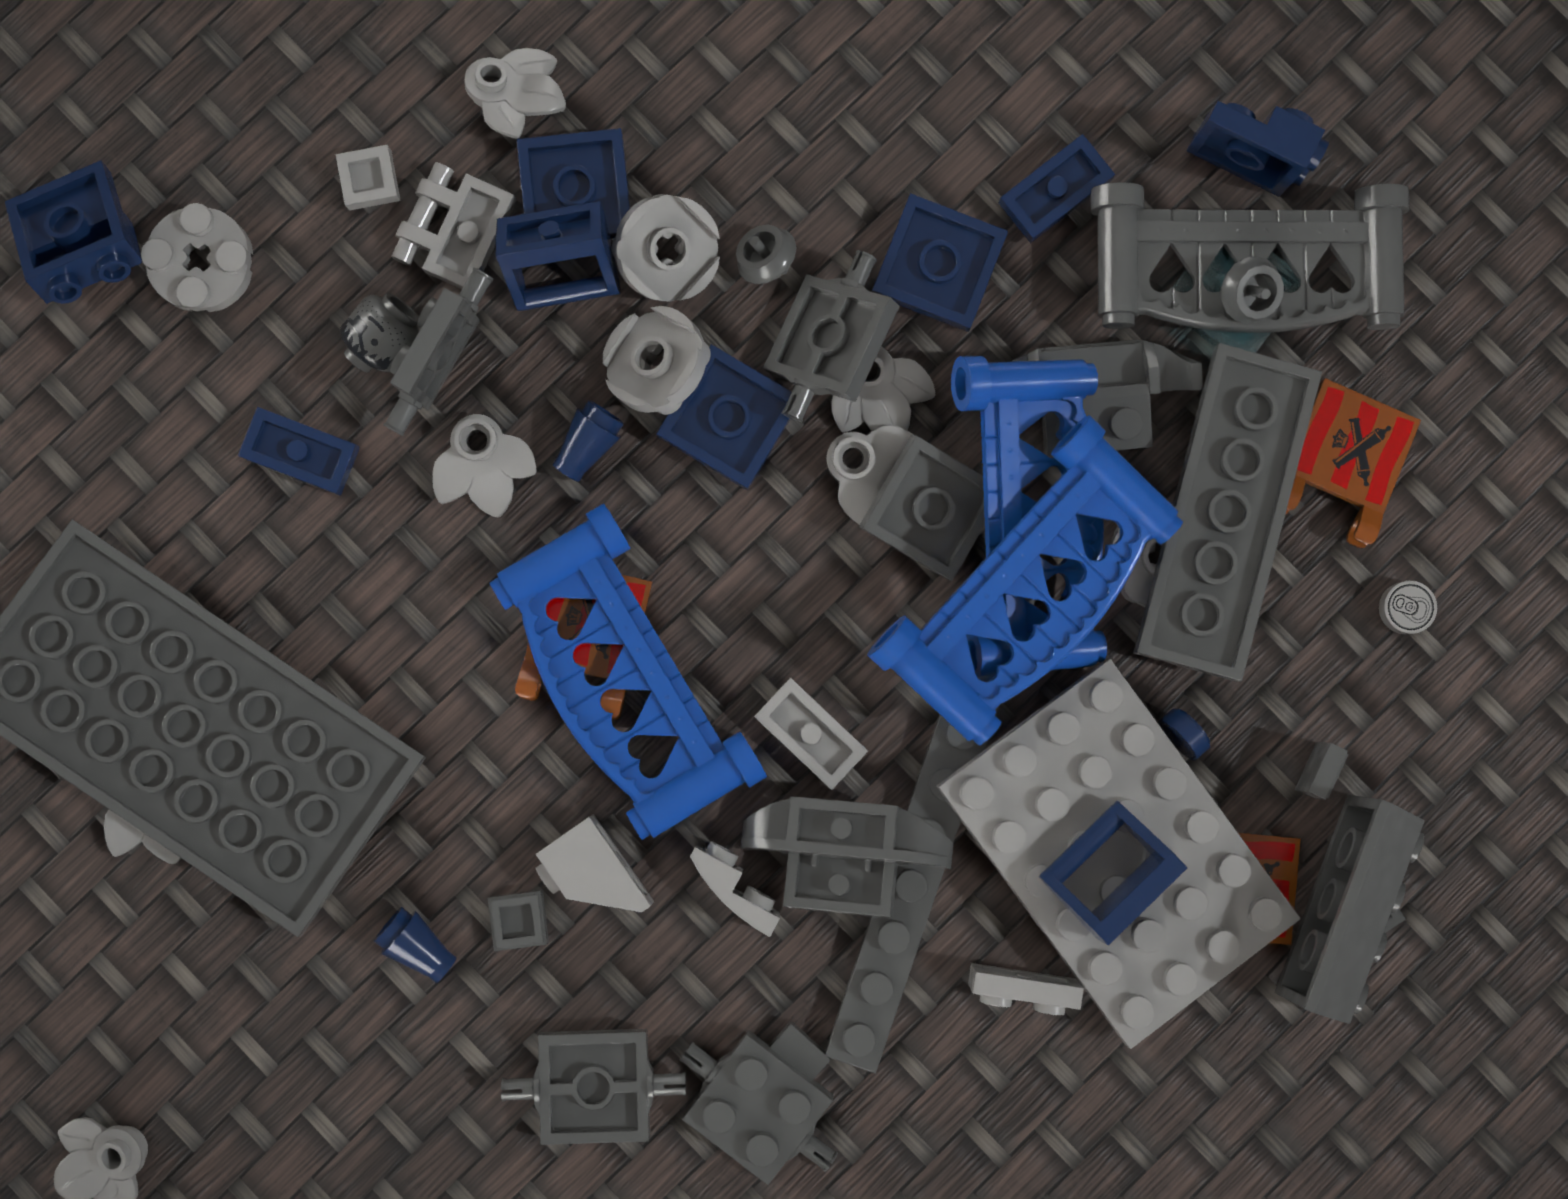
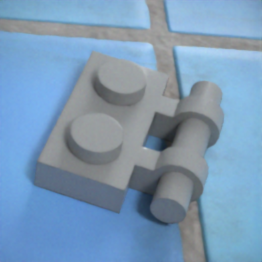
[391,162,516,289]

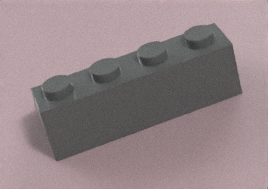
[1274,794,1425,1024]

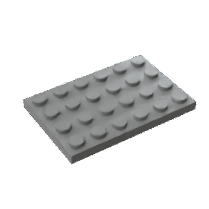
[936,659,1300,1049]

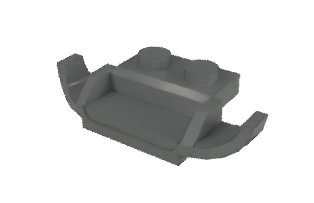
[1012,339,1203,457]
[740,796,954,918]

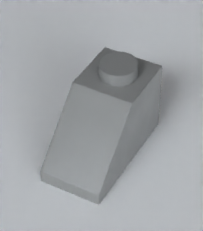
[536,814,654,912]

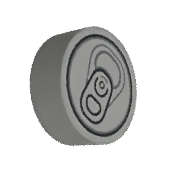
[1379,581,1437,634]

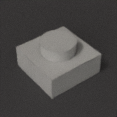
[336,145,401,211]

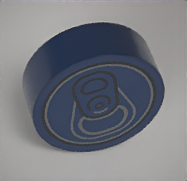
[1158,708,1210,761]

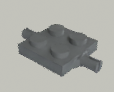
[763,250,900,423]
[383,268,494,436]
[501,1029,686,1145]
[679,1030,838,1185]

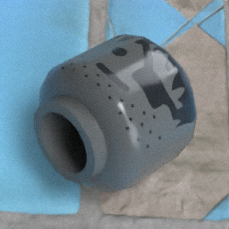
[340,293,419,373]

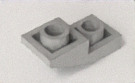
[690,841,780,937]

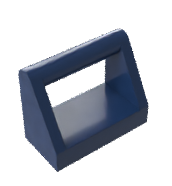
[496,201,621,311]
[1039,801,1187,946]

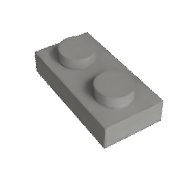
[754,678,868,790]
[968,963,1084,1015]

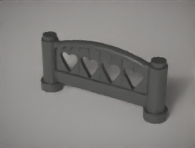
[1091,182,1409,333]

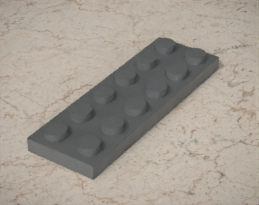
[1133,343,1322,682]

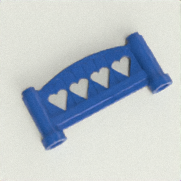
[951,356,1107,682]
[867,415,1183,745]
[489,503,767,840]

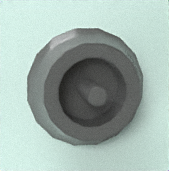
[736,224,797,285]
[1221,256,1284,324]

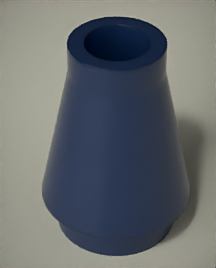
[552,400,624,482]
[374,907,457,983]

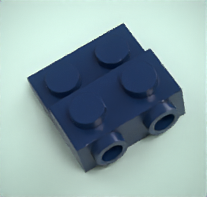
[1186,101,1329,197]
[5,160,143,304]

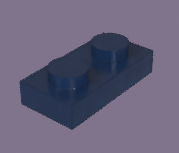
[998,134,1115,243]
[238,407,360,496]

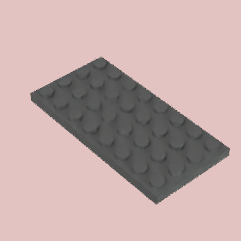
[0,520,426,937]

